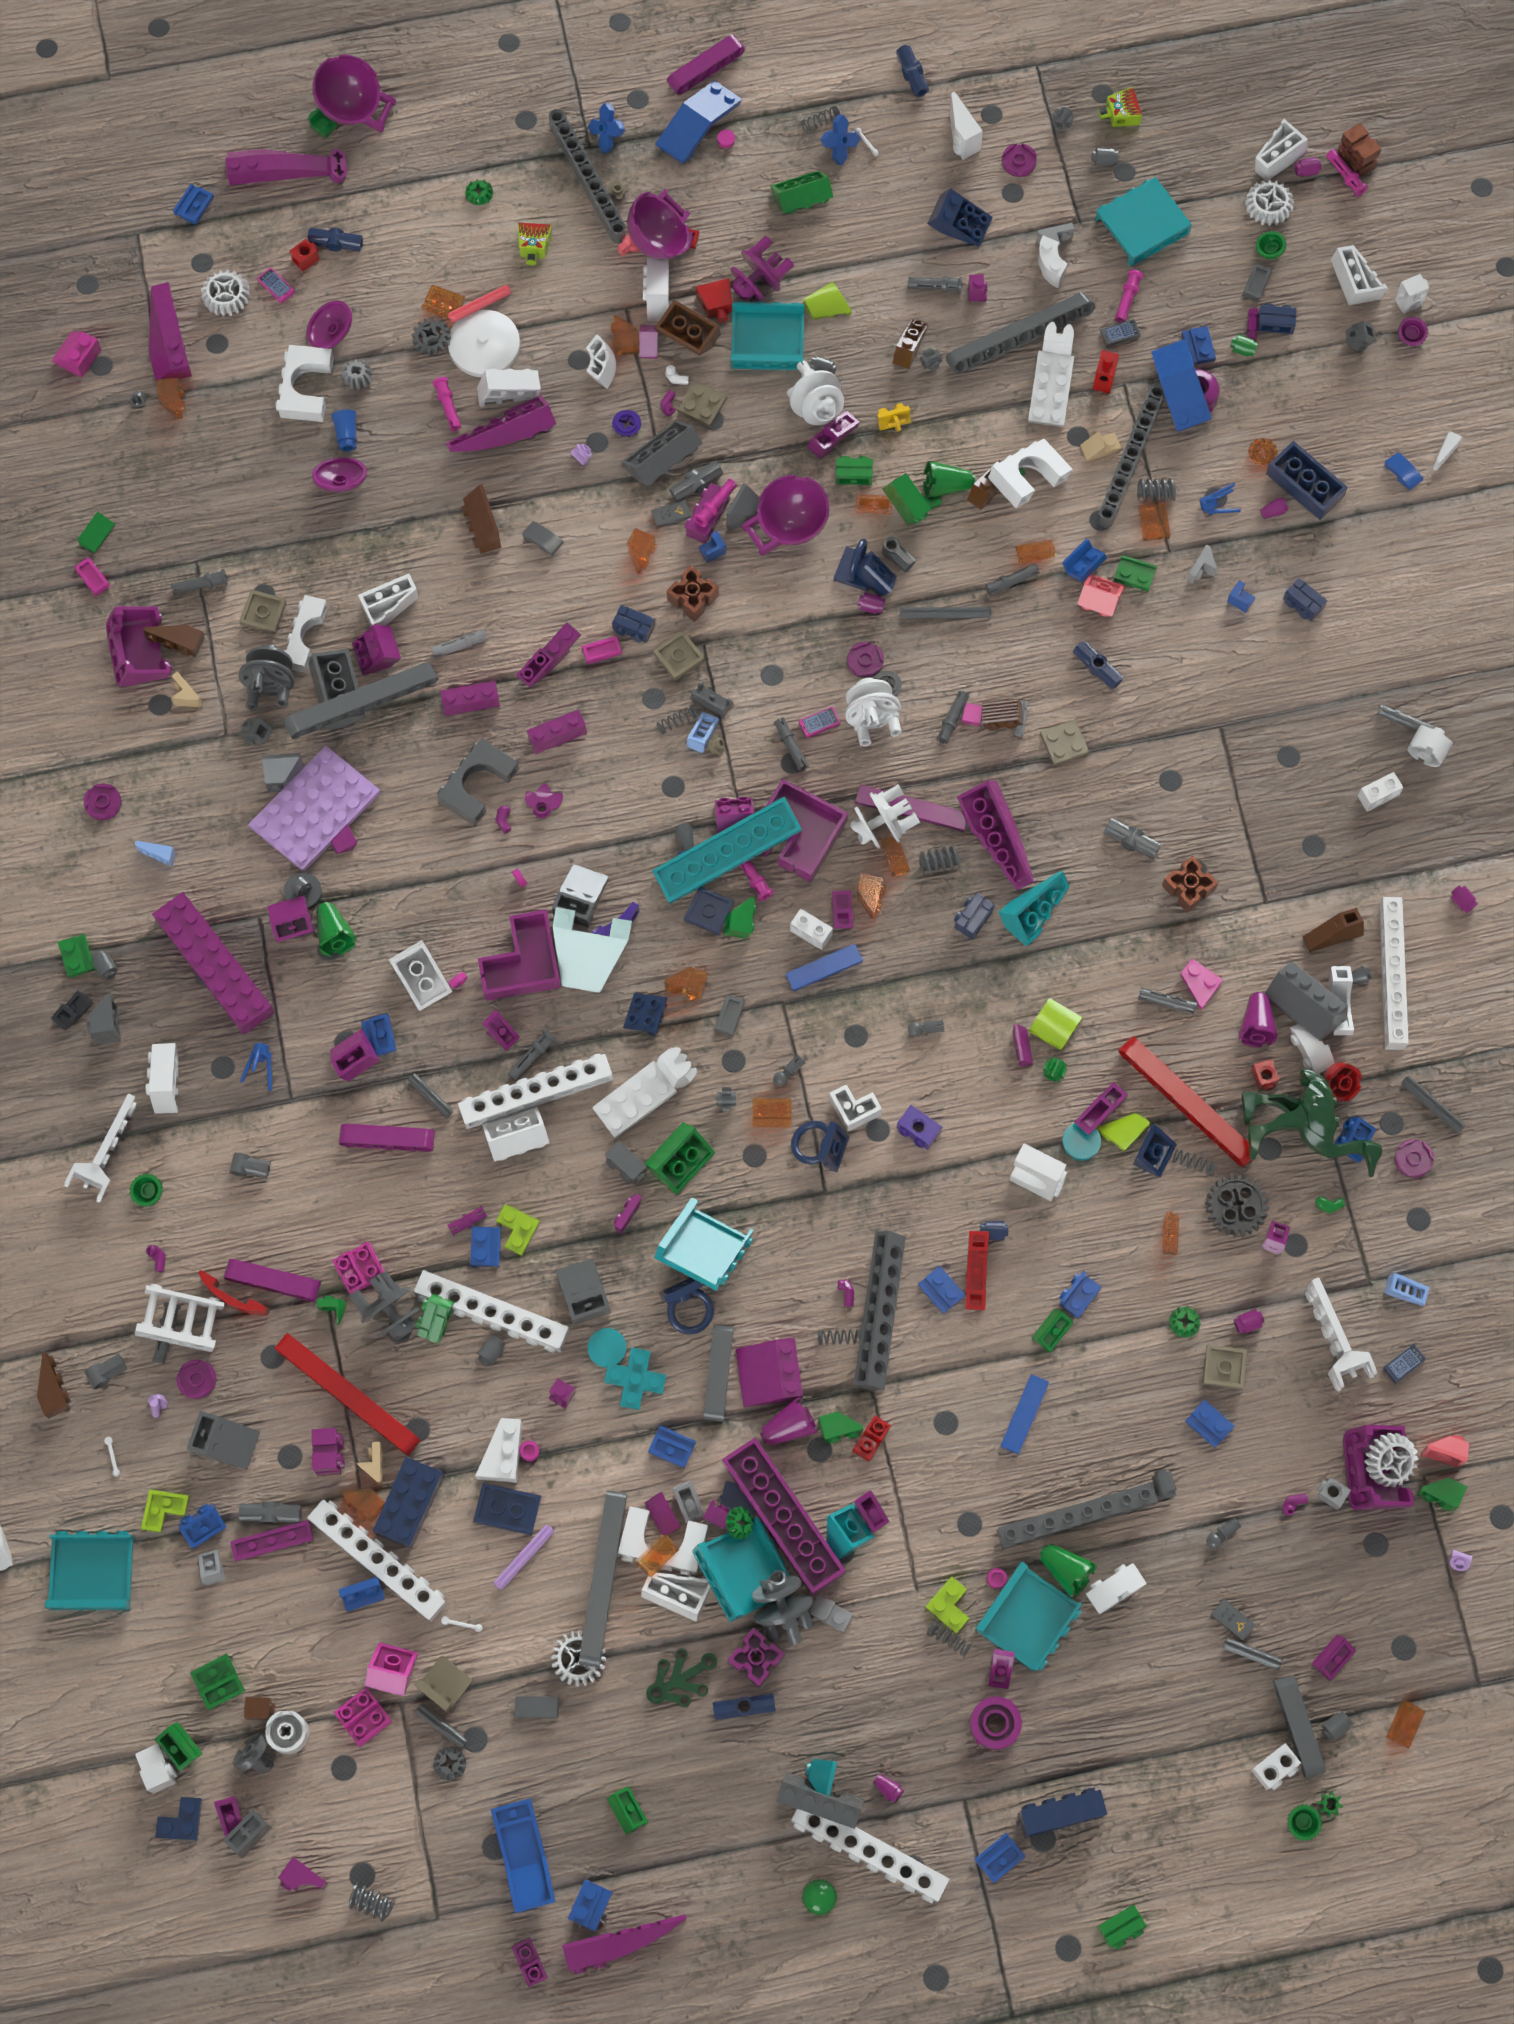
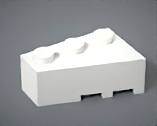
[1255,119,1308,182]
[1331,245,1388,305]
[643,258,669,321]
[477,368,541,407]
[358,574,418,626]
[146,1043,178,1114]
[475,1418,523,1483]
[641,1572,711,1621]

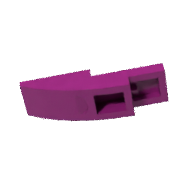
[516,622,581,688]

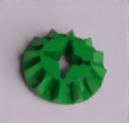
[465,179,493,205]
[1169,1306,1201,1338]
[726,1507,755,1539]

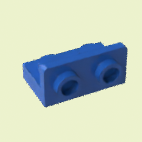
[1062,539,1107,582]
[1335,1117,1376,1162]
[1059,1271,1101,1319]
[178,1503,227,1549]
[338,1577,385,1612]

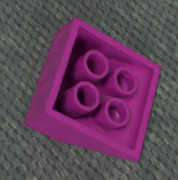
[736,1337,803,1408]

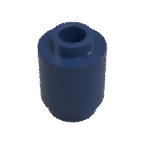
[980,1221,1008,1241]

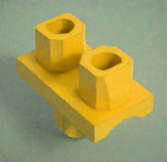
[877,403,911,432]

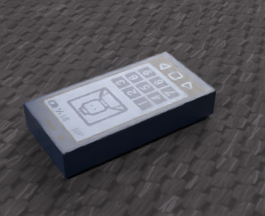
[1382,1344,1426,1384]

